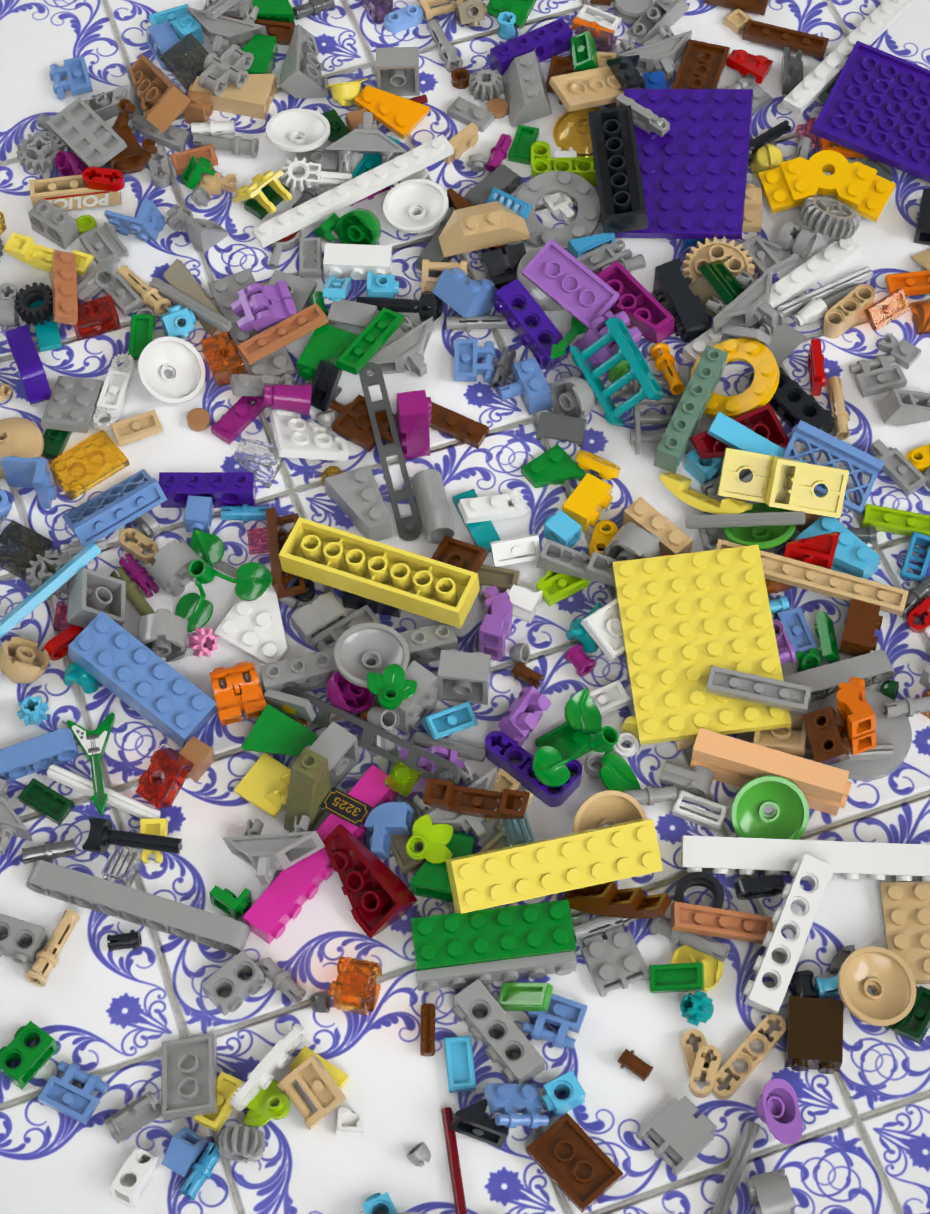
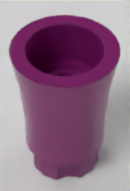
[262,384,312,416]

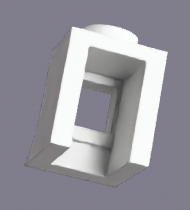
[506,584,543,624]

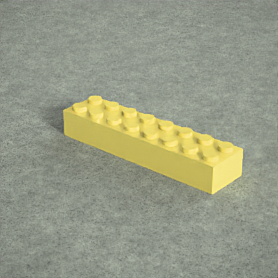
[279,517,480,629]
[445,818,663,914]

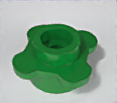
[796,648,820,672]

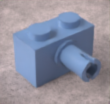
[497,357,552,415]

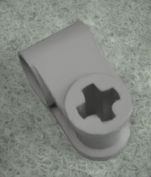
[0,283,19,327]

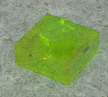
[384,761,421,797]

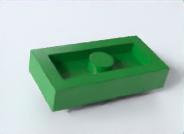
[814,611,840,664]

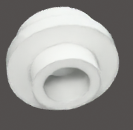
[614,732,639,757]

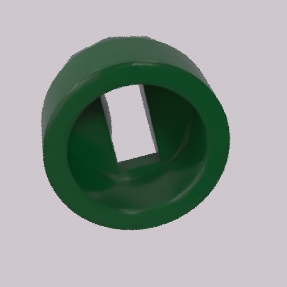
[880,680,899,701]

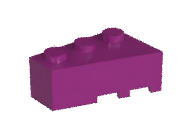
[396,390,432,459]

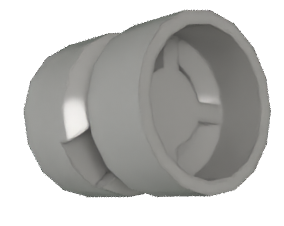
[776,220,817,259]

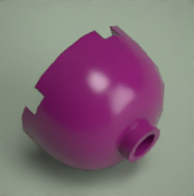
[326,669,374,714]

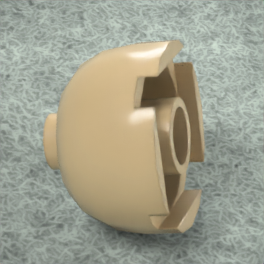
[0,636,50,684]

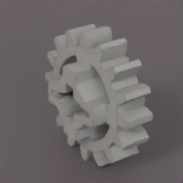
[16,131,64,173]
[26,549,78,600]

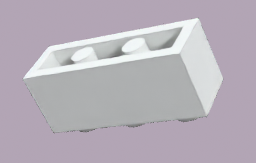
[323,243,393,280]

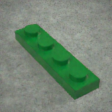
[336,308,403,375]

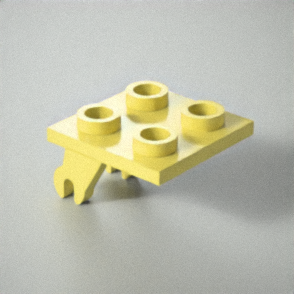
[231,170,292,214]
[234,753,291,818]

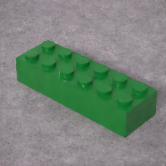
[411,900,576,971]

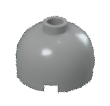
[551,376,595,419]

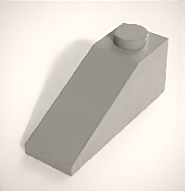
[877,388,930,426]

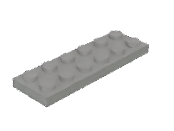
[208,268,296,377]

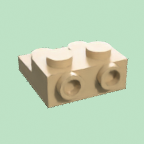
[743,184,762,233]
[753,714,808,756]

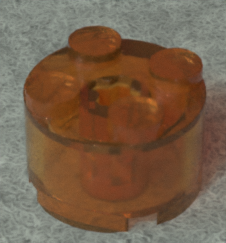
[329,956,382,1016]

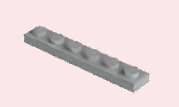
[416,951,577,992]

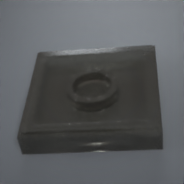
[159,33,209,91]

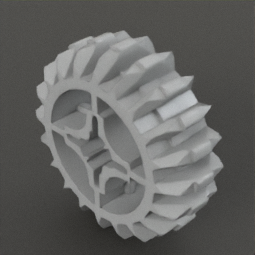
[800,196,860,239]

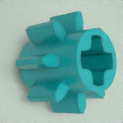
[680,990,714,1026]

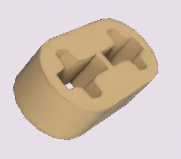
[119,528,159,564]
[681,1029,712,1082]
[688,1045,721,1098]

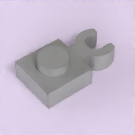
[878,333,922,370]

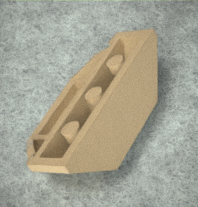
[438,201,530,257]

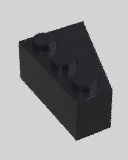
[651,258,710,344]

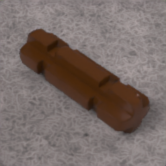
[420,1003,435,1056]

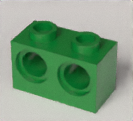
[0,1020,59,1090]

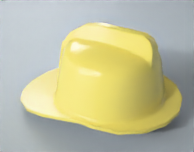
[326,78,368,106]
[750,143,784,179]

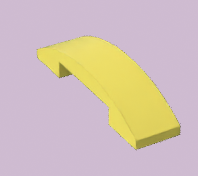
[4,232,94,276]
[660,472,753,514]

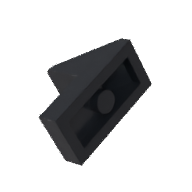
[607,55,645,90]
[311,360,343,412]
[449,1099,509,1148]

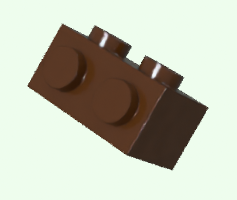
[839,599,883,656]
[802,706,852,765]

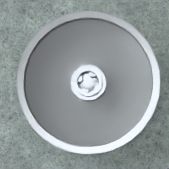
[815,688,912,781]

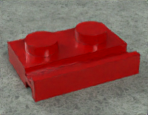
[807,339,826,396]

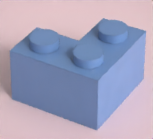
[432,267,498,318]

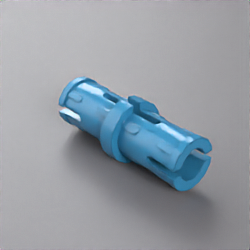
[221,504,270,523]
[179,1142,221,1200]

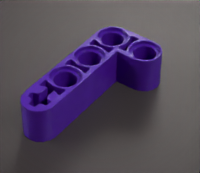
[4,325,52,405]
[485,731,582,807]

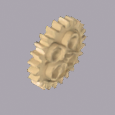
[682,237,755,303]

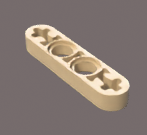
[711,1014,786,1100]

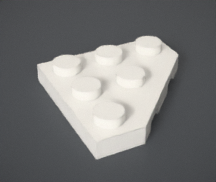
[269,409,349,462]
[214,584,289,664]

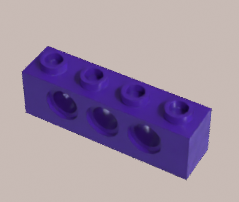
[490,18,573,76]
[493,278,571,370]
[159,472,257,508]

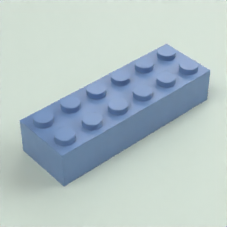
[68,611,217,748]

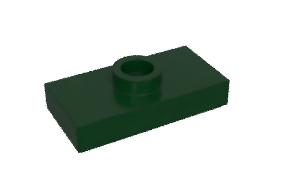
[322,109,350,144]
[41,429,72,461]
[18,778,75,826]

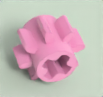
[187,627,219,657]

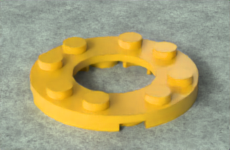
[689,338,780,419]

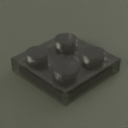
[0,520,53,580]

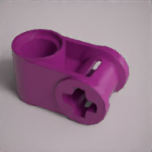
[55,150,88,177]

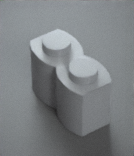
[290,592,348,645]

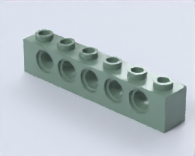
[653,345,728,474]

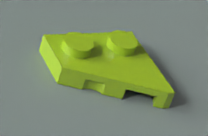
[536,570,590,607]

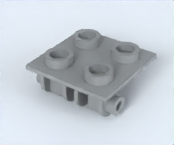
[755,310,807,365]

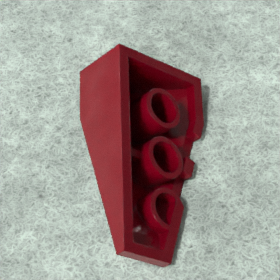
[690,403,789,459]
[323,824,418,938]

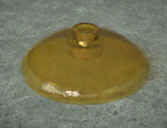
[553,107,604,157]

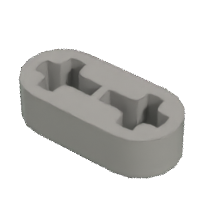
[149,150,171,188]

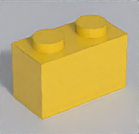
[562,473,613,532]

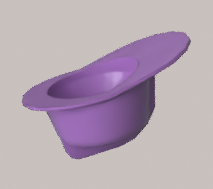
[756,1078,803,1145]

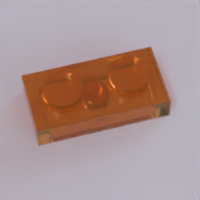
[864,289,911,330]

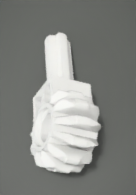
[280,156,353,195]

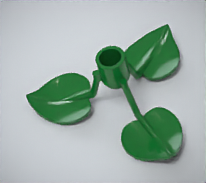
[175,529,273,632]
[533,688,641,792]

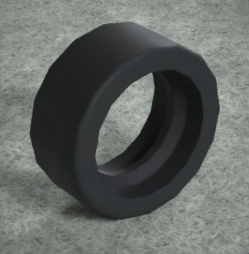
[673,872,725,909]

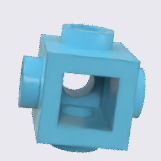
[158,304,196,339]

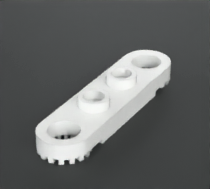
[93,353,135,432]
[230,1023,307,1111]

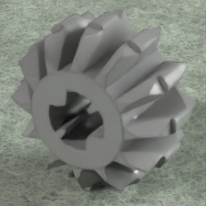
[469,67,504,103]
[218,1125,266,1163]

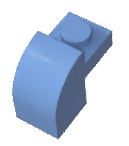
[364,802,415,859]

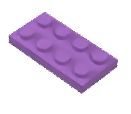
[521,238,620,329]

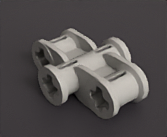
[198,44,254,96]

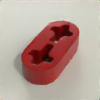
[82,167,125,192]
[907,596,930,633]
[43,625,85,661]

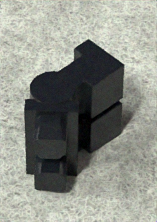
[478,242,526,290]

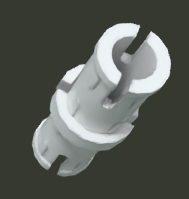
[191,120,235,137]

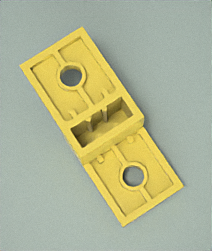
[717,448,849,518]

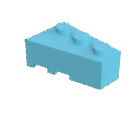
[794,516,881,579]

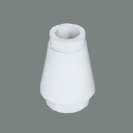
[793,298,828,327]

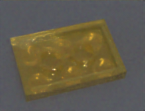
[48,429,130,501]

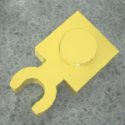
[140,818,168,864]

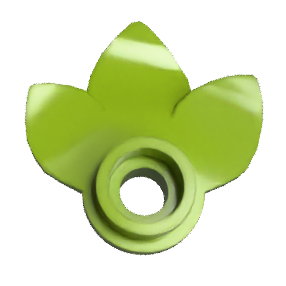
[406,814,454,864]
[242,1079,290,1127]

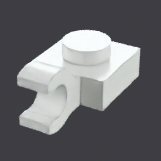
[543,192,575,226]

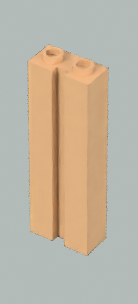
[690,728,852,816]

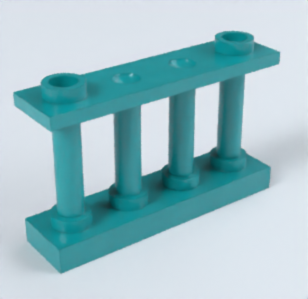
[569,317,665,427]

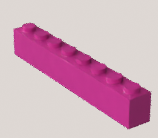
[243,765,398,945]

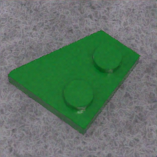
[521,444,586,488]

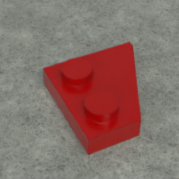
[726,49,773,84]
[784,532,840,569]

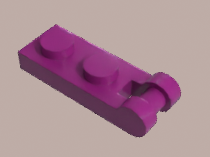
[211,396,266,445]

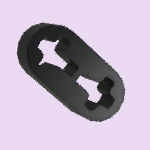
[734,875,785,900]

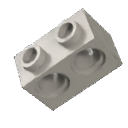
[28,199,79,250]
[0,913,48,965]
[201,950,265,1016]

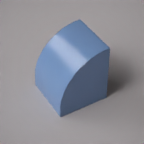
[161,1127,208,1178]

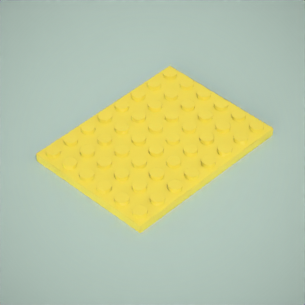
[612,545,792,745]

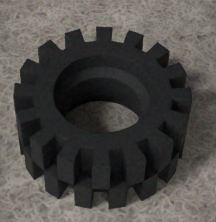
[14,282,53,326]

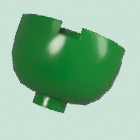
[336,208,381,245]

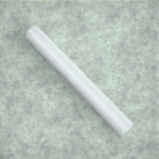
[46,764,161,819]

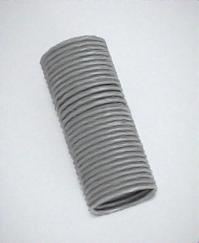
[411,469,455,544]

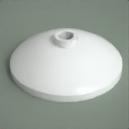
[266,108,330,153]
[383,179,449,233]
[137,336,205,404]

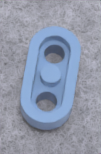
[384,5,423,33]

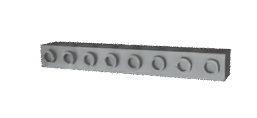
[259,623,458,692]

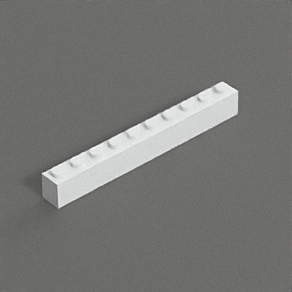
[681,835,930,882]

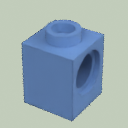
[184,495,214,534]

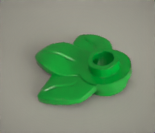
[367,664,417,710]

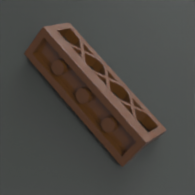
[266,507,307,598]

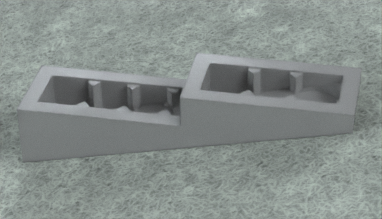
[536,539,618,586]

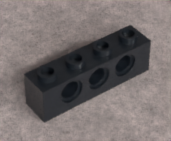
[749,366,835,434]

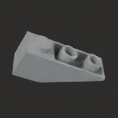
[626,0,689,45]
[84,83,144,121]

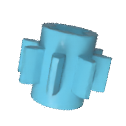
[17,695,49,727]

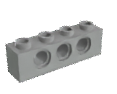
[452,979,545,1084]

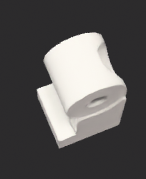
[110,1147,158,1208]

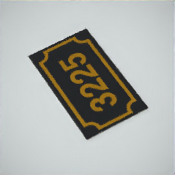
[319,787,372,827]

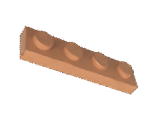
[52,250,78,326]
[237,303,328,365]
[670,901,773,944]

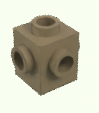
[454,0,487,27]

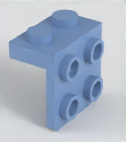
[104,198,165,242]
[0,456,57,509]

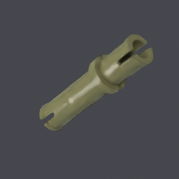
[110,567,156,617]

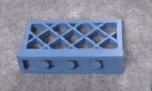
[782,420,885,515]
[62,469,167,548]

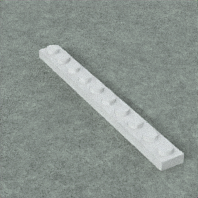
[782,0,912,115]
[251,134,454,248]
[682,238,861,364]

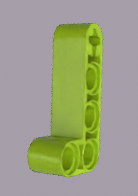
[530,141,597,186]

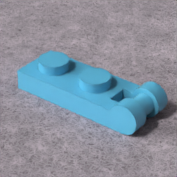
[323,276,352,301]

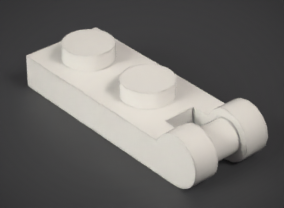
[458,490,528,524]

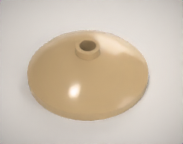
[0,417,44,478]
[572,790,647,833]
[838,946,916,1026]

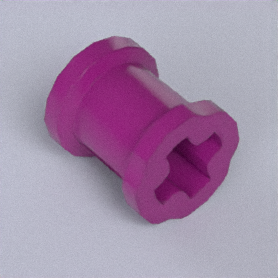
[564,644,596,677]

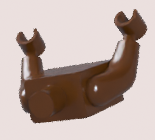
[101,99,157,174]

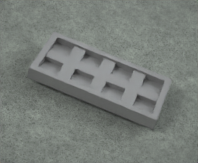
[46,97,127,168]

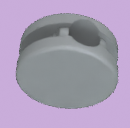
[614,0,653,24]

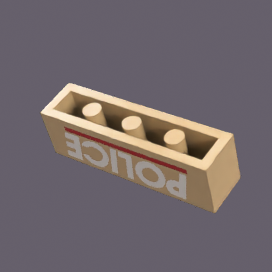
[29,175,122,211]

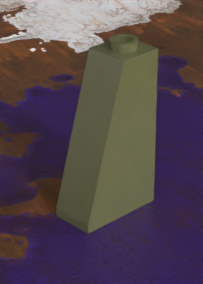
[284,747,331,832]

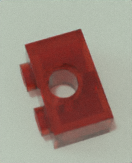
[72,295,121,341]
[135,748,194,809]

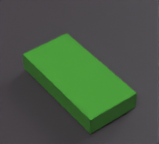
[497,982,553,1011]

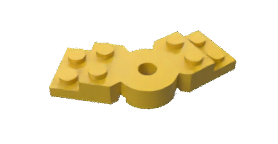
[757,150,896,223]

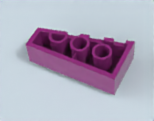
[597,261,675,344]

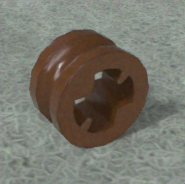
[451,68,470,89]

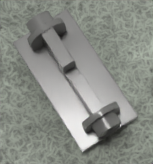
[104,1091,161,1143]

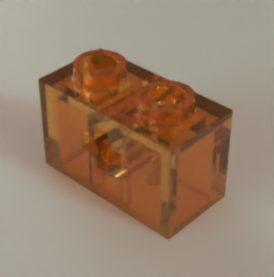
[201,332,245,388]

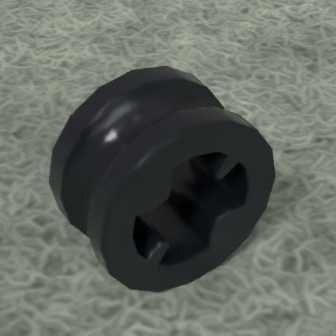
[293,578,316,602]

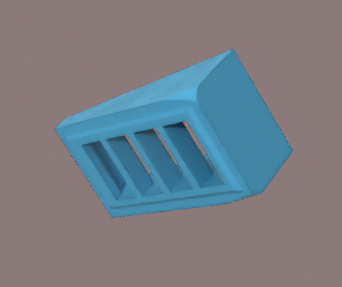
[486,187,532,221]
[568,233,615,258]
[899,531,930,583]

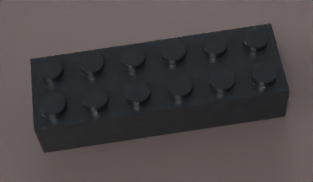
[588,105,648,234]

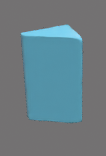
[421,701,478,740]

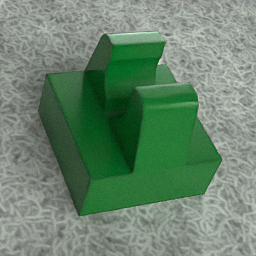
[312,213,340,243]

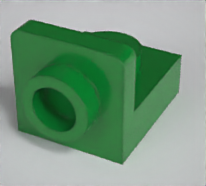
[180,156,216,190]
[209,885,252,920]

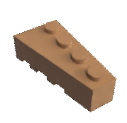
[129,54,191,133]

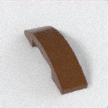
[423,778,530,819]

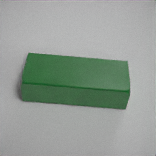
[570,30,599,71]

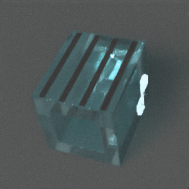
[500,814,534,847]

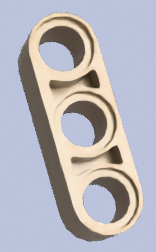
[822,284,875,339]

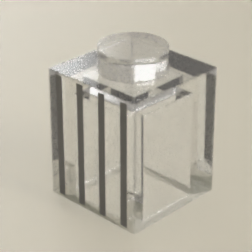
[102,845,142,887]

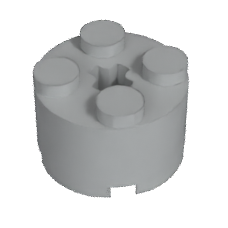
[604,522,660,561]
[147,539,201,597]
[137,608,188,662]
[747,1168,796,1214]

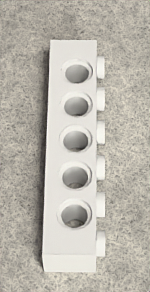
[743,854,835,1014]

